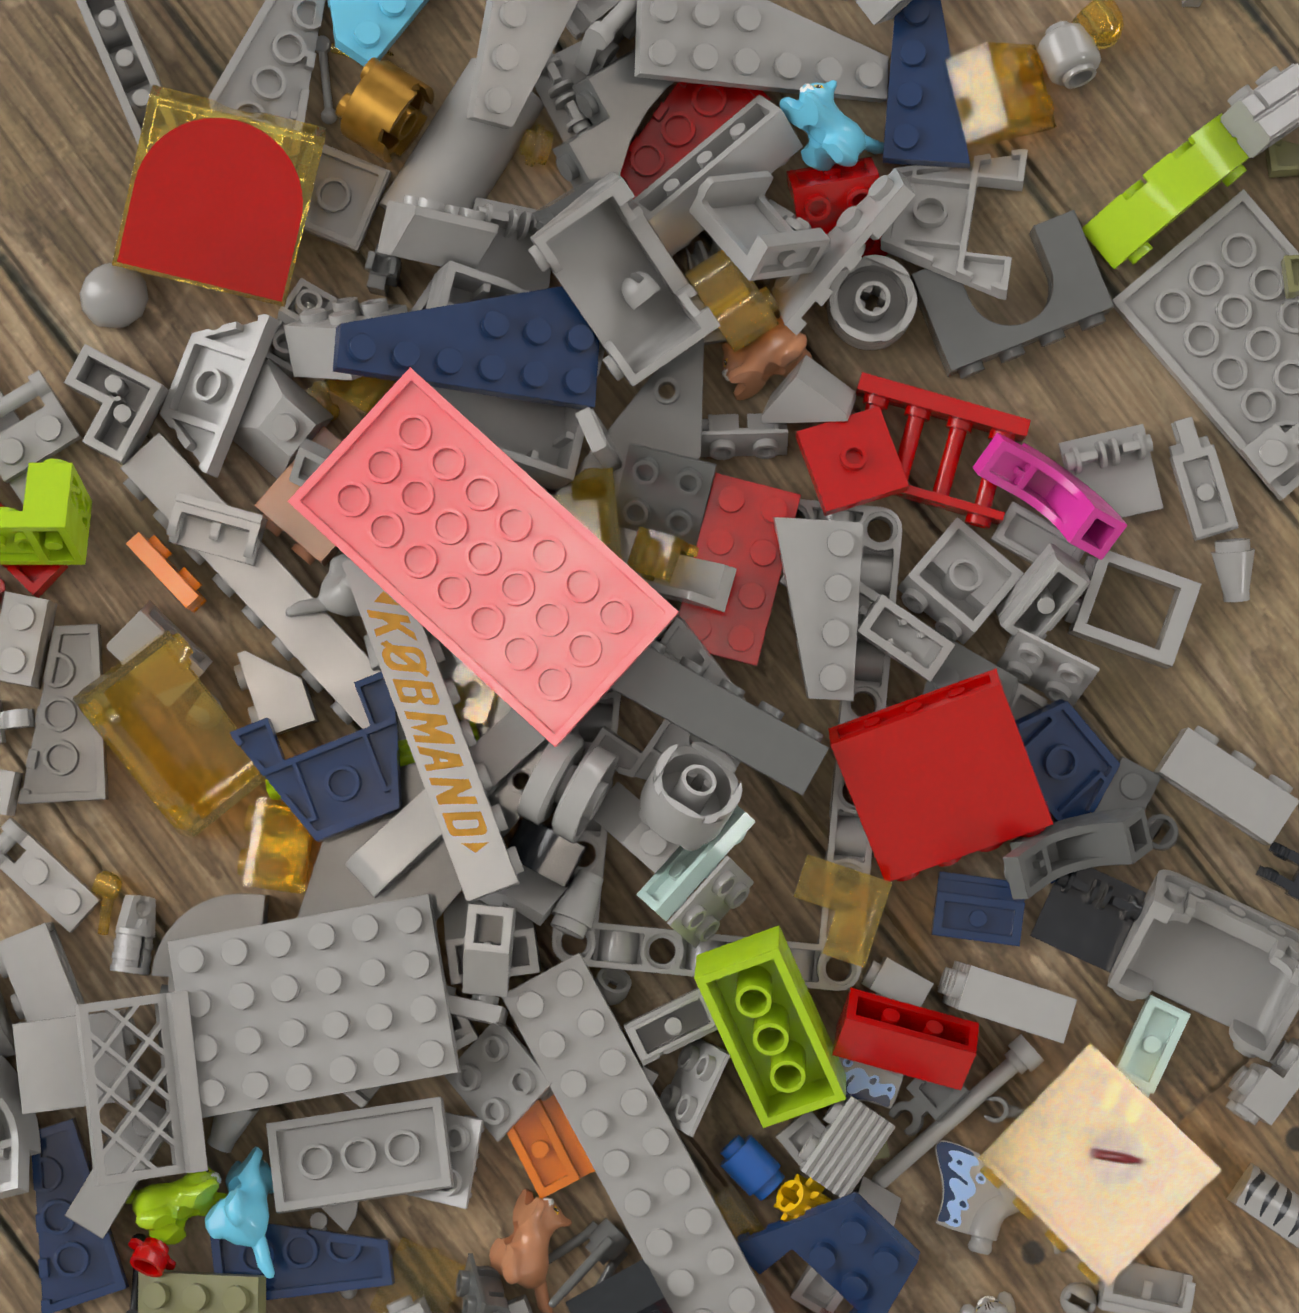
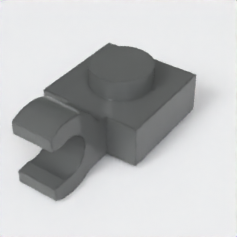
[364,244,402,297]

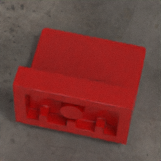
[786,157,888,257]

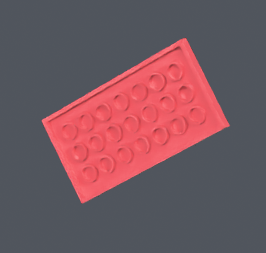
[287,367,679,747]

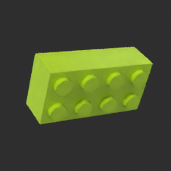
[694,925,846,1128]

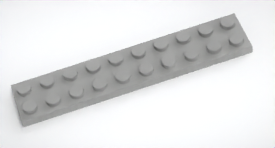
[502,952,775,1313]

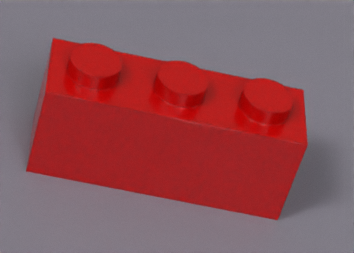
[832,988,979,1090]

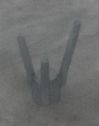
[548,1218,631,1308]

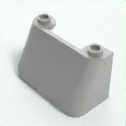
[528,171,721,387]
[1107,869,1299,1062]

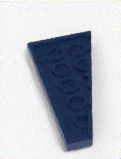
[332,286,599,410]

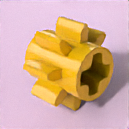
[774,1174,831,1222]

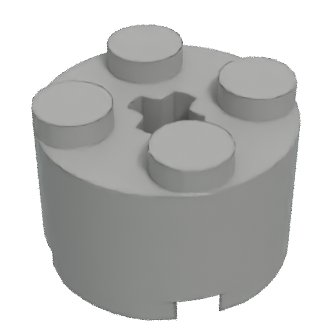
[826,255,917,350]
[639,742,742,851]

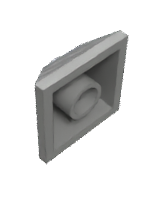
[233,359,334,479]

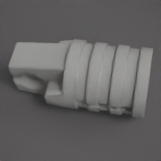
[110,894,156,975]

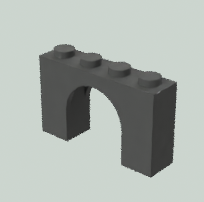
[910,210,1114,379]

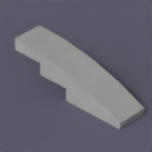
[779,573,955,682]

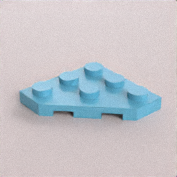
[327,0,429,67]

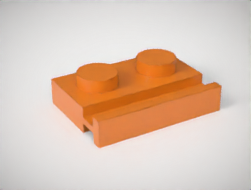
[126,532,207,613]
[507,1094,595,1199]

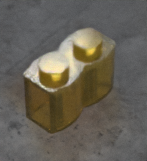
[685,250,779,352]

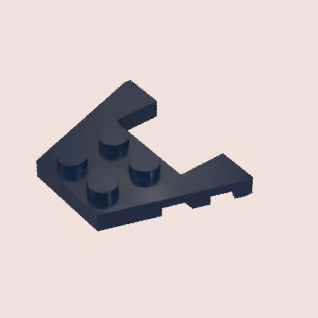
[230,671,402,842]
[1015,699,1120,884]
[735,1192,920,1313]

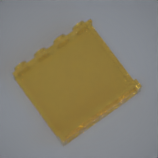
[978,1042,1222,1286]

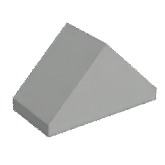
[761,355,856,424]

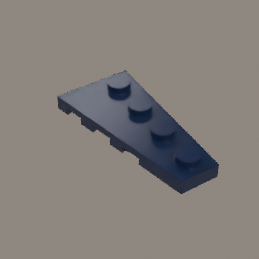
[883,0,970,169]
[32,1118,129,1313]
[210,1223,395,1300]

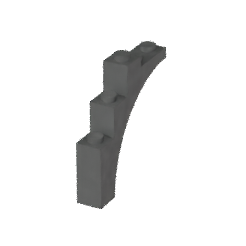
[532,49,675,231]

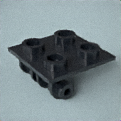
[1030,868,1146,973]

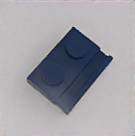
[931,871,1025,946]

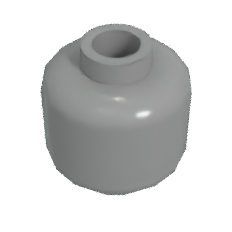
[1037,21,1101,89]

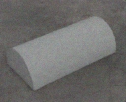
[379,58,544,212]

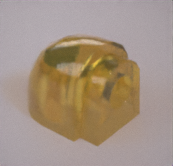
[1072,0,1124,49]

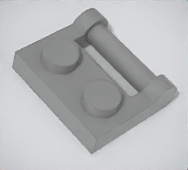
[574,0,637,76]
[0,370,82,484]

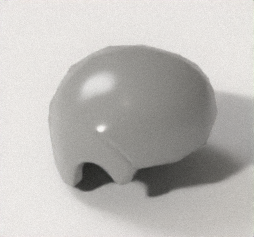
[79,262,149,328]

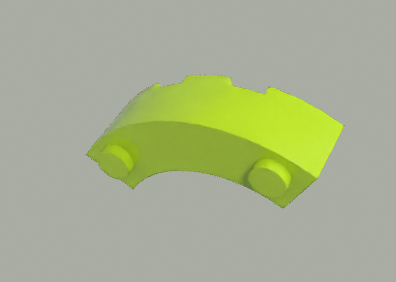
[1082,113,1249,269]

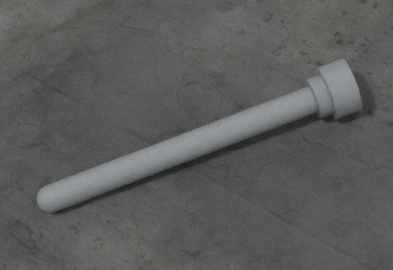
[871,1034,1044,1189]

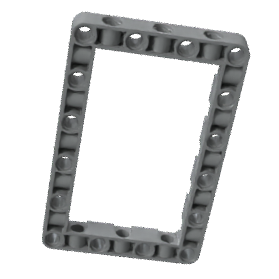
[552,490,902,991]

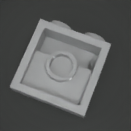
[897,517,1024,645]
[1225,1038,1299,1126]

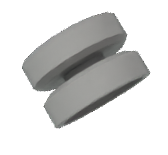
[517,731,619,844]

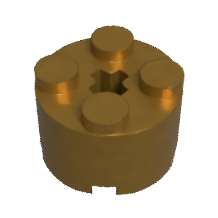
[335,57,434,163]

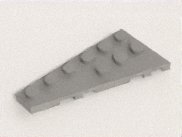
[195,0,325,167]
[466,0,579,129]
[634,0,888,103]

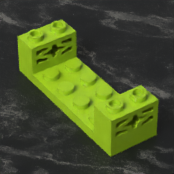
[0,459,92,565]

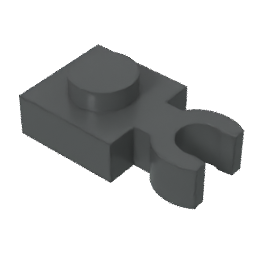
[889,1078,970,1137]

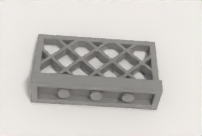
[75,991,208,1186]

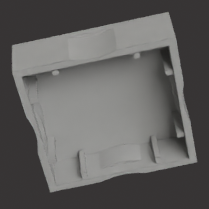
[426,260,605,491]

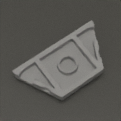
[160,314,280,478]

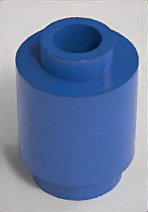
[720,1134,785,1201]

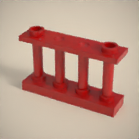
[855,372,1031,529]

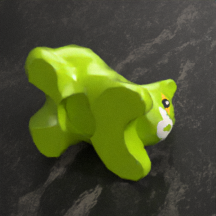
[125,1167,228,1245]

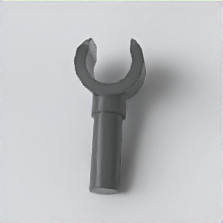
[984,1096,1046,1124]

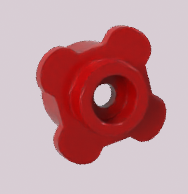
[128,1237,176,1277]

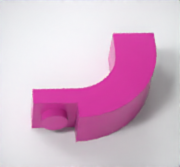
[972,432,1127,560]

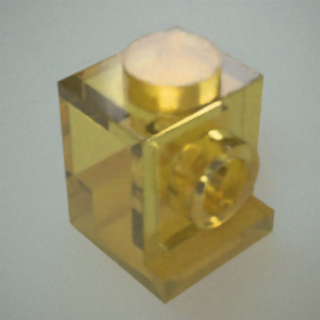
[453,663,498,727]

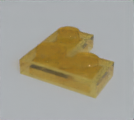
[793,854,892,968]

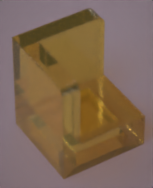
[627,526,699,583]

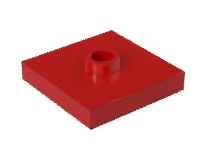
[795,406,909,516]

